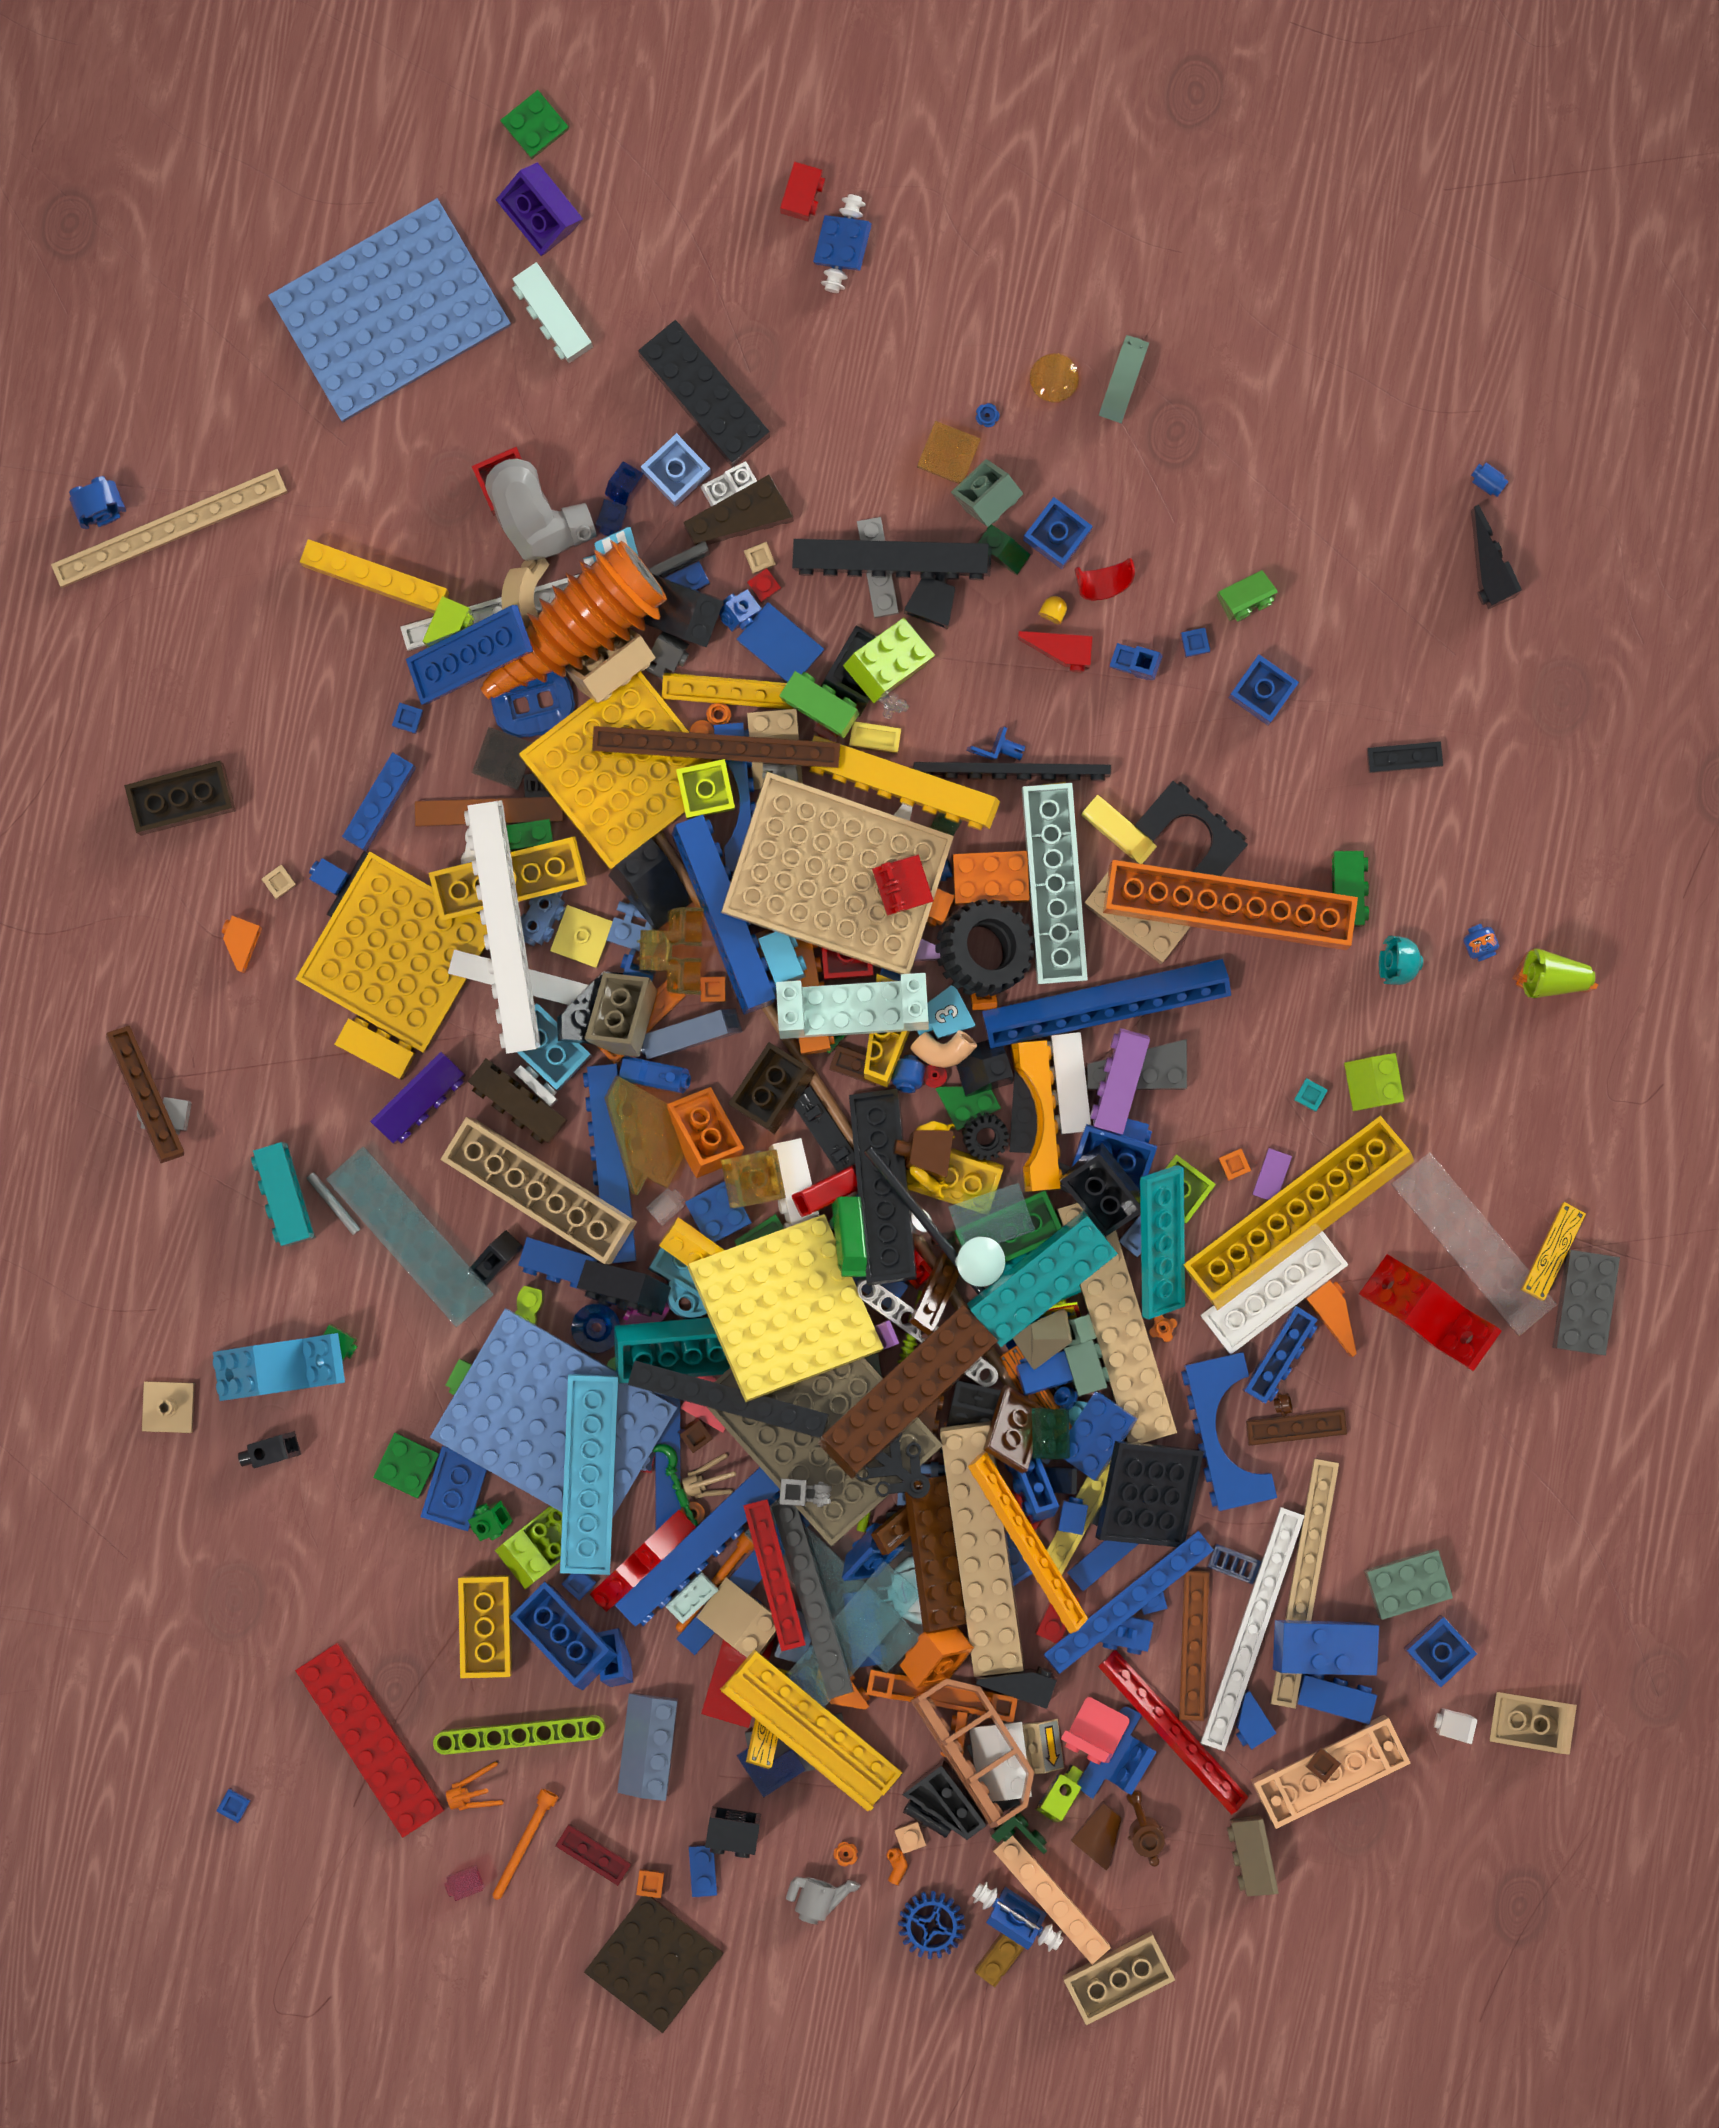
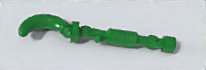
[652,1444,699,1526]

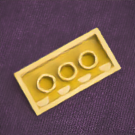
[905,1148,1004,1215]

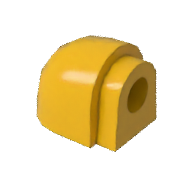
[1038,596,1067,625]

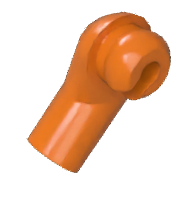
[886,1848,908,1886]

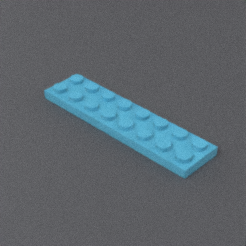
[560,1374,618,1575]

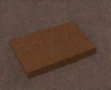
[983,1385,1046,1474]

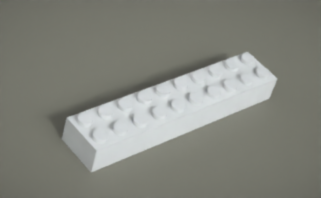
[464,800,541,1054]

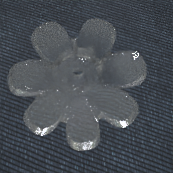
[879,692,909,719]

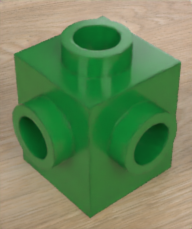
[468,1500,513,1541]

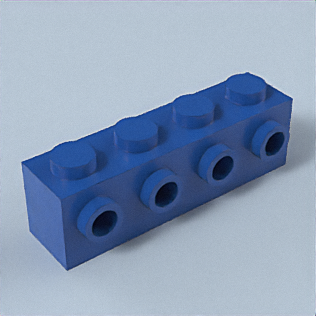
[1242,1306,1318,1404]
[1004,1447,1059,1523]

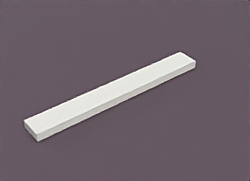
[400,574,580,651]

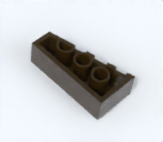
[683,475,794,546]
[468,1058,568,1144]

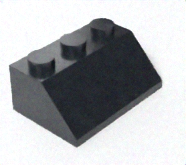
[1060,1143,1141,1237]

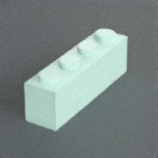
[512,262,593,363]

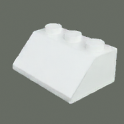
[969,1721,1032,1801]

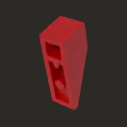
[1018,631,1092,672]

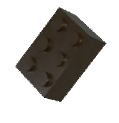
[728,1042,815,1135]

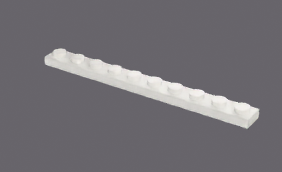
[1200,1507,1304,1751]

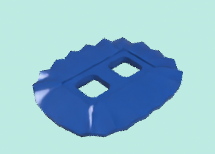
[491,672,576,738]

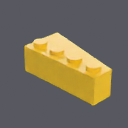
[864,974,910,1088]

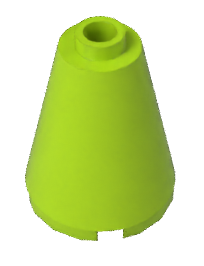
[1523,949,1595,998]

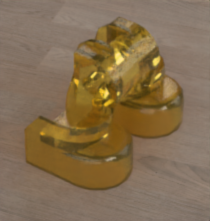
[636,907,704,996]

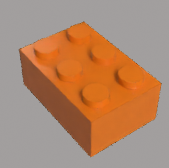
[952,851,1029,906]

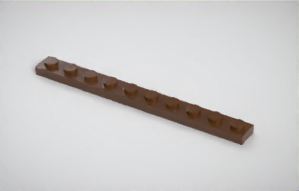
[592,726,840,768]

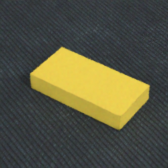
[849,722,901,754]

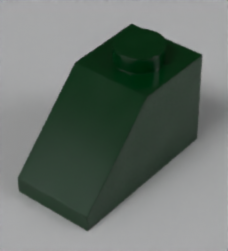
[978,524,1031,575]

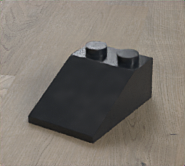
[643,574,724,648]
[821,625,876,717]
[608,838,692,931]
[975,1666,1057,1709]

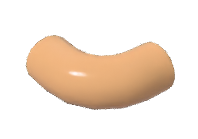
[910,1030,977,1068]

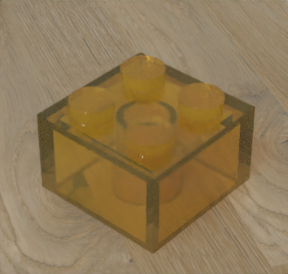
[721,1149,786,1208]

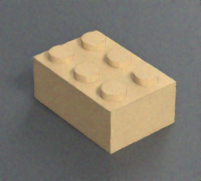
[565,628,655,703]

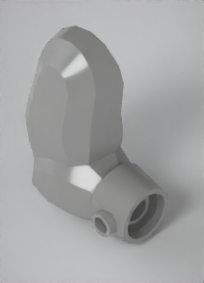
[485,459,597,561]

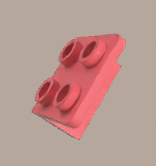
[1061,1697,1130,1765]

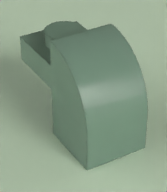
[1065,1314,1097,1348]

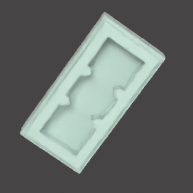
[665,1571,718,1624]

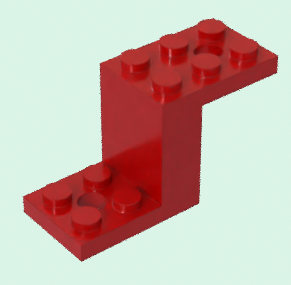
[1359,1254,1502,1371]

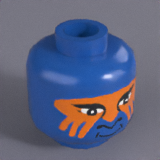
[1463,924,1499,962]

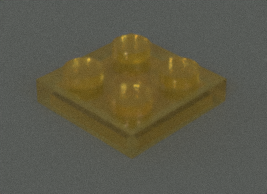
[917,421,981,484]

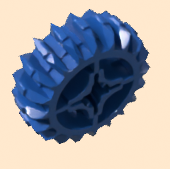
[898,1891,965,1959]

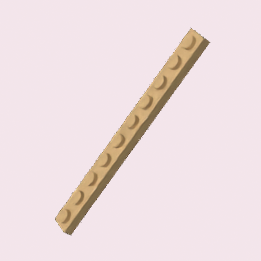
[51,469,288,588]
[1270,1459,1339,1709]

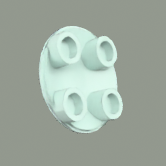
[955,1236,1005,1287]

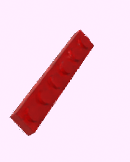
[743,1499,806,1652]

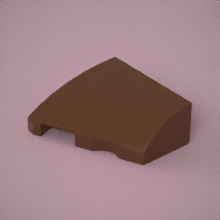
[1071,1801,1122,1871]

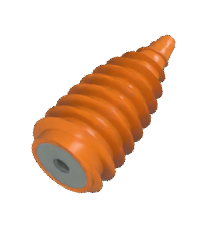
[480,540,667,699]

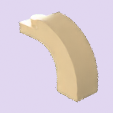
[501,558,550,629]

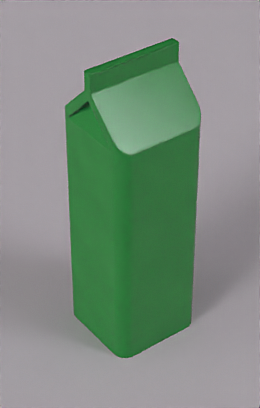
[832,1197,867,1277]

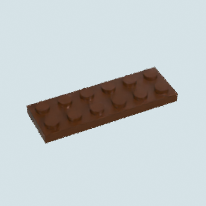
[905,1475,967,1632]

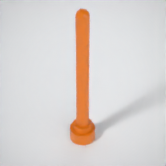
[676,1531,754,1632]
[492,1788,559,1900]

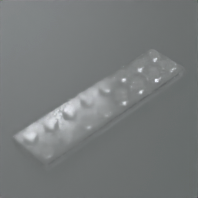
[1391,1152,1557,1336]

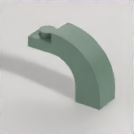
[1098,335,1149,423]

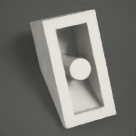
[1434,1708,1477,1744]

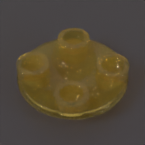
[1030,354,1079,403]

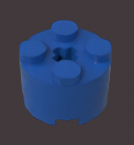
[69,476,126,529]

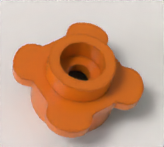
[1149,1315,1177,1342]

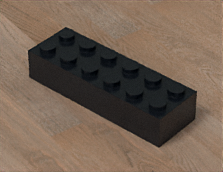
[638,319,770,468]

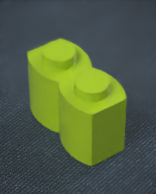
[515,1286,544,1325]

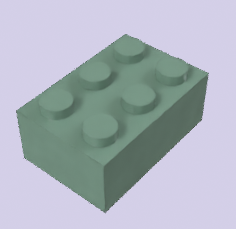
[1364,1549,1453,1620]

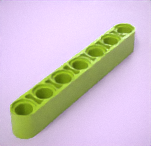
[433,1715,606,1755]

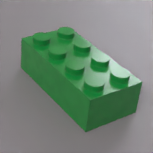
[954,1191,1062,1262]

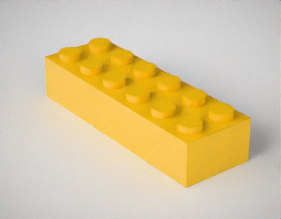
[429,836,587,921]

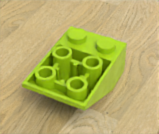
[494,1506,562,1589]

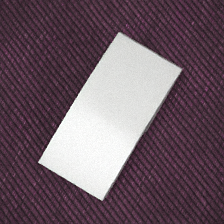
[701,461,757,506]

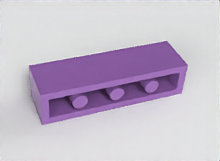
[1090,1028,1150,1134]

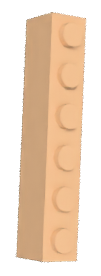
[992,1834,1111,1965]

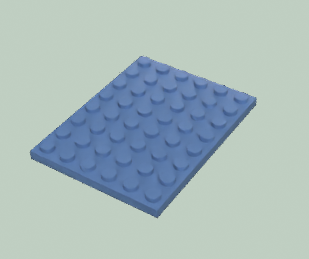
[268,198,511,423]
[430,1308,677,1518]

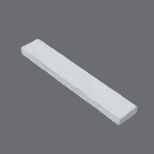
[448,950,588,1005]

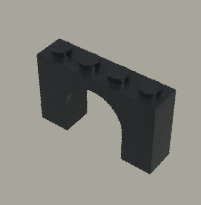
[1134,781,1248,876]

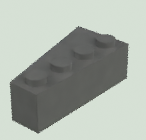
[1086,1039,1187,1090]

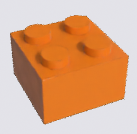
[899,1626,974,1688]

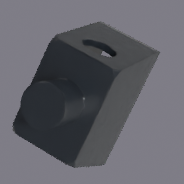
[904,575,955,629]
[238,1431,301,1469]

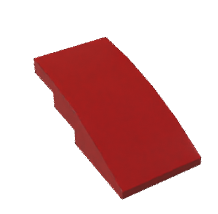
[701,1636,776,1728]

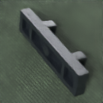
[794,1086,855,1172]

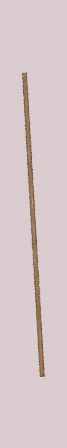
[652,831,1019,1391]

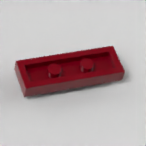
[555,1824,632,1886]

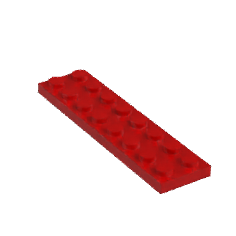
[295,1643,445,1838]

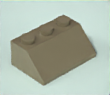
[585,973,657,1057]
[1227,1814,1279,1896]

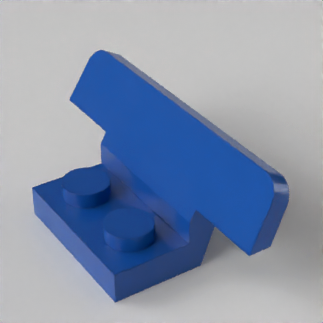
[1078,1707,1156,1799]

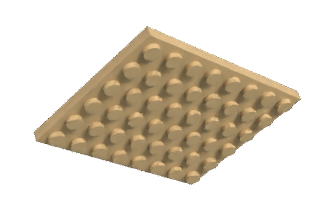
[721,772,954,974]

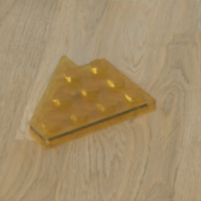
[604,1076,684,1195]

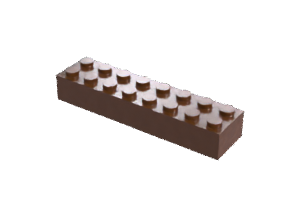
[818,1305,998,1479]

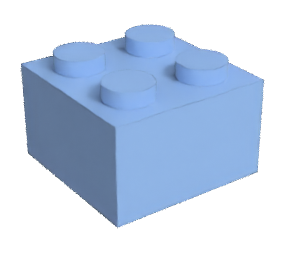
[641,433,711,507]

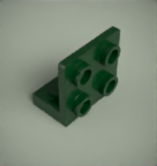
[989,1809,1047,1854]

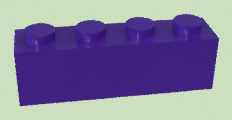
[370,1052,466,1144]

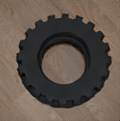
[935,899,1035,997]

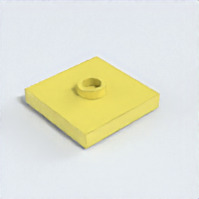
[550,905,613,968]

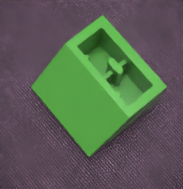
[1216,570,1278,622]

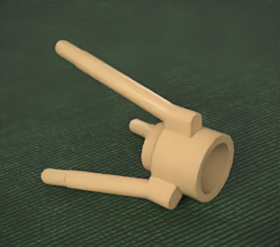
[682,1453,737,1499]

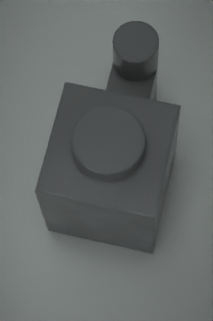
[645,631,690,679]

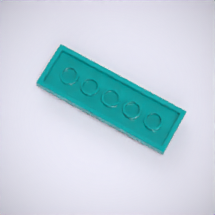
[1140,1165,1185,1319]

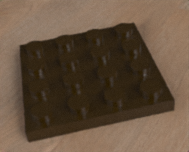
[584,1896,724,2033]

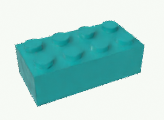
[251,1142,315,1247]

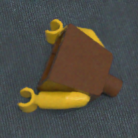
[893,1121,955,1198]

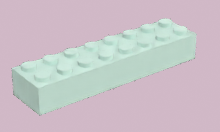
[1022,783,1088,985]

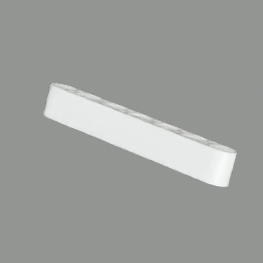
[855,1277,998,1387]

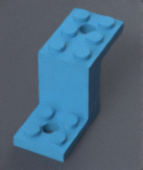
[213,1333,345,1401]

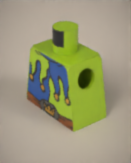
[1035,1764,1083,1823]

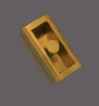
[974,1933,1024,1987]

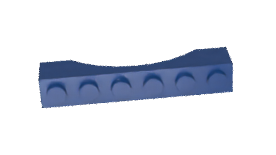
[714,723,755,874]

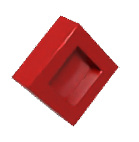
[747,568,781,603]

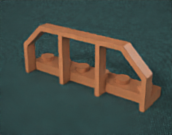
[911,1679,1034,1828]

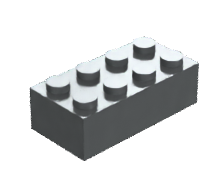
[1552,1250,1620,1356]

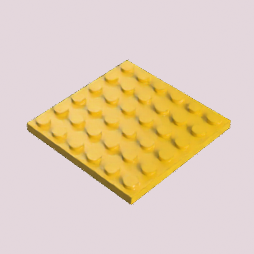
[519,671,713,870]
[296,852,488,1053]

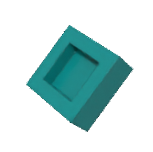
[1294,1078,1328,1112]

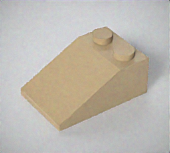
[747,709,803,790]
[697,1577,777,1657]
[1490,1692,1577,1755]

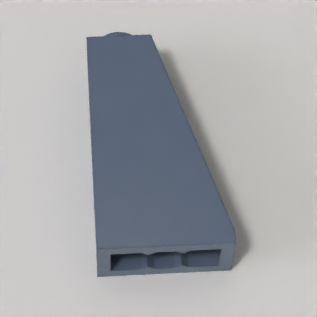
[641,1009,742,1059]

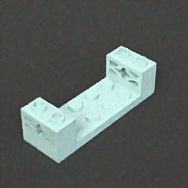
[776,973,929,1039]

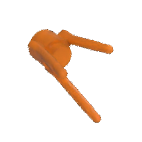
[446,1761,504,1811]

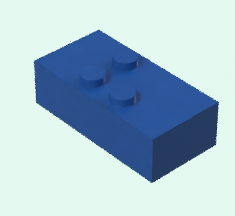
[510,1581,618,1690]
[1273,1620,1379,1675]

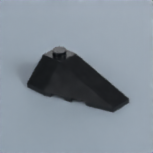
[1471,505,1522,609]

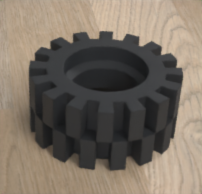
[962,1112,1009,1160]

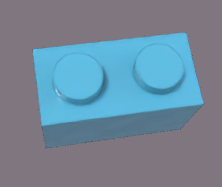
[758,932,807,984]

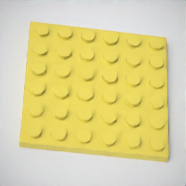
[687,1214,883,1402]

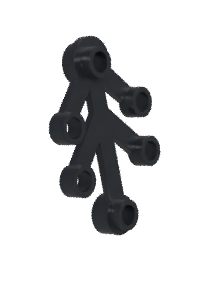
[856,1433,930,1499]

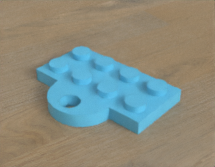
[648,1247,707,1319]

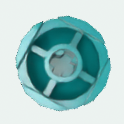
[1378,936,1423,985]

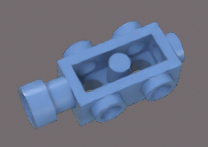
[521,890,567,947]

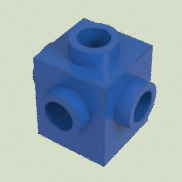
[719,589,762,632]

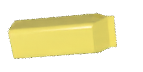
[1081,795,1157,864]

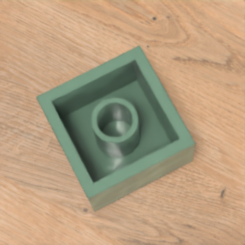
[951,459,1023,527]
[1062,1340,1110,1396]

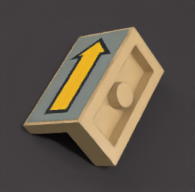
[1022,1719,1064,1774]

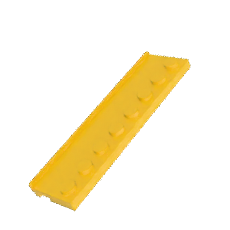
[720,1649,902,1811]

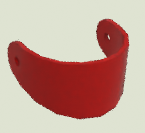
[1074,558,1135,601]

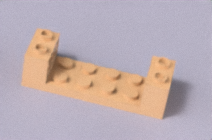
[1251,1715,1411,1829]

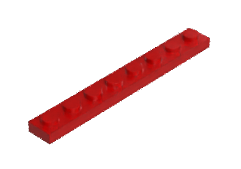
[1098,1650,1249,1815]

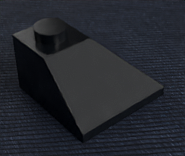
[956,1040,1013,1097]

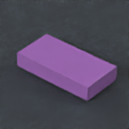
[1252,1148,1292,1200]

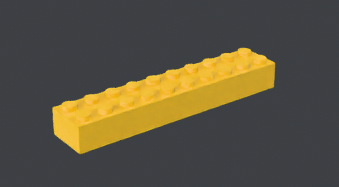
[1183,1115,1414,1310]

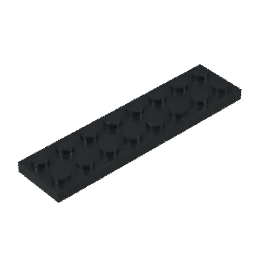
[849,1088,917,1286]

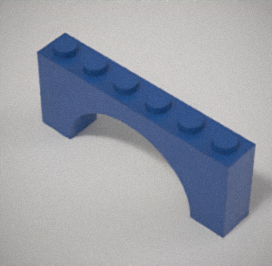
[1181,1352,1277,1511]

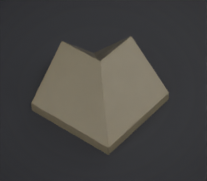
[1013,1308,1072,1370]

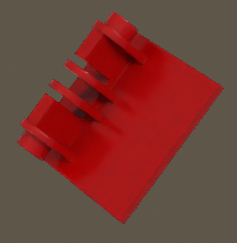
[872,854,934,916]

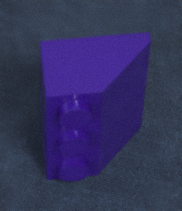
[496,162,583,256]

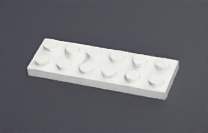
[1200,1231,1348,1355]

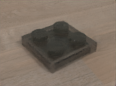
[472,727,532,791]

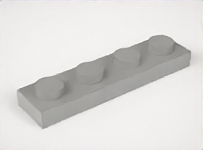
[857,517,899,618]

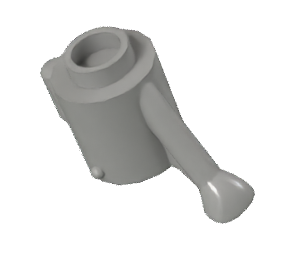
[786,1876,861,1925]

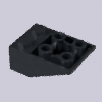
[940,1381,1001,1453]

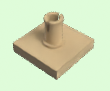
[142,1381,195,1433]

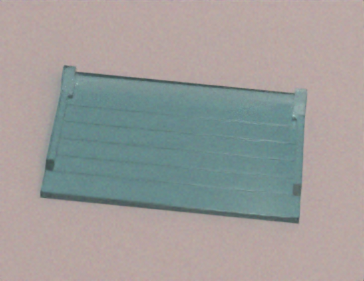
[948,1183,1035,1246]

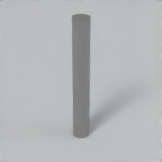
[307,1172,361,1235]

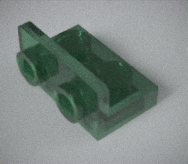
[1032,1408,1070,1460]

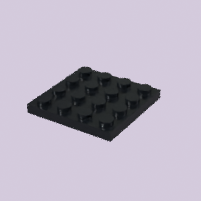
[1095,1441,1204,1547]

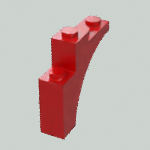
[590,1510,696,1612]

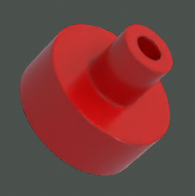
[923,1065,947,1088]

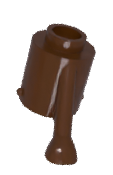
[1126,1791,1165,1867]

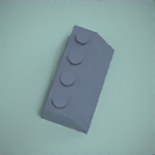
[617,1693,678,1801]

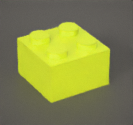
[676,759,735,820]

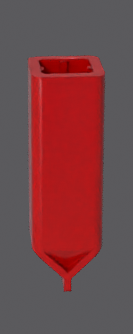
[792,1164,858,1217]

